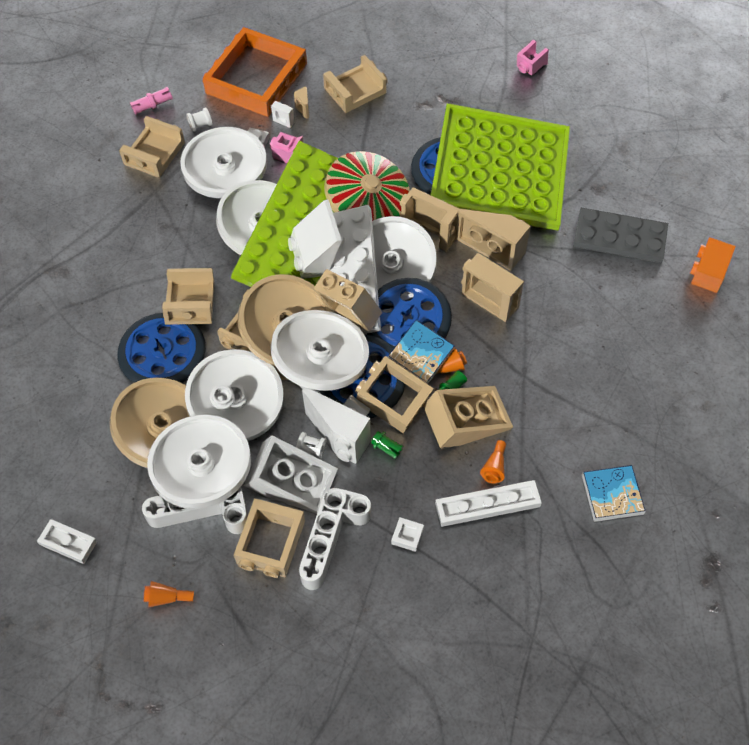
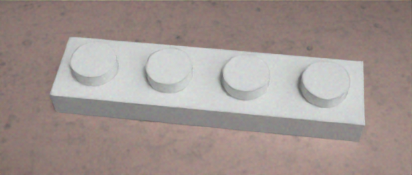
[435,480,542,527]

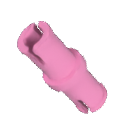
[130,87,173,115]

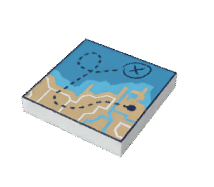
[388,320,455,384]
[582,465,646,522]

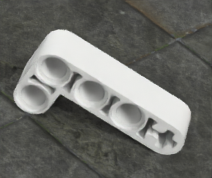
[142,487,248,534]
[299,488,371,590]

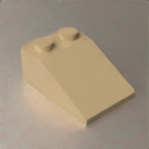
[456,209,531,271]
[423,386,513,448]

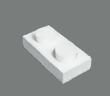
[37,519,97,564]

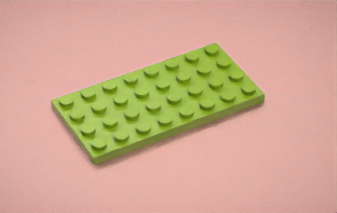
[231,141,338,287]

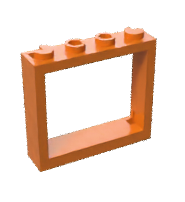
[203,27,307,117]

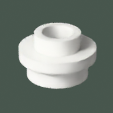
[210,385,235,410]

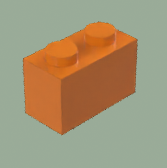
[690,237,736,293]

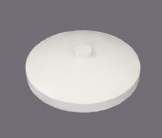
[181,127,267,198]
[216,180,277,255]
[372,216,437,306]
[271,310,369,391]
[185,349,283,441]
[147,415,251,509]

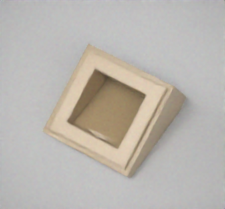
[294,86,309,119]

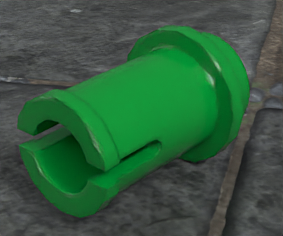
[438,370,467,390]
[371,431,404,459]

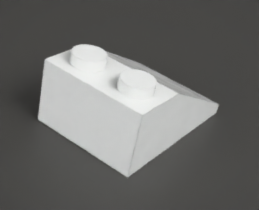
[288,200,342,279]
[302,387,371,464]
[244,435,338,514]

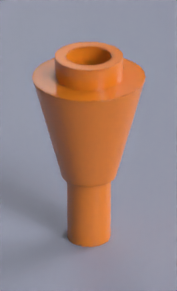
[436,348,467,374]
[480,440,506,484]
[144,581,194,608]

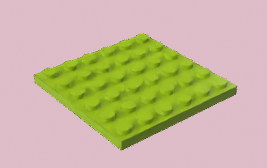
[431,103,570,231]

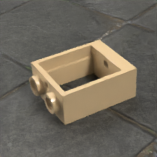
[461,253,524,322]
[313,269,382,332]
[355,356,434,434]
[234,498,305,578]

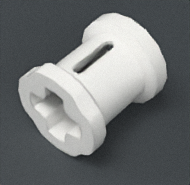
[186,107,212,131]
[296,432,327,460]

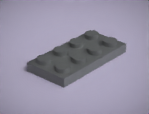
[573,207,669,263]

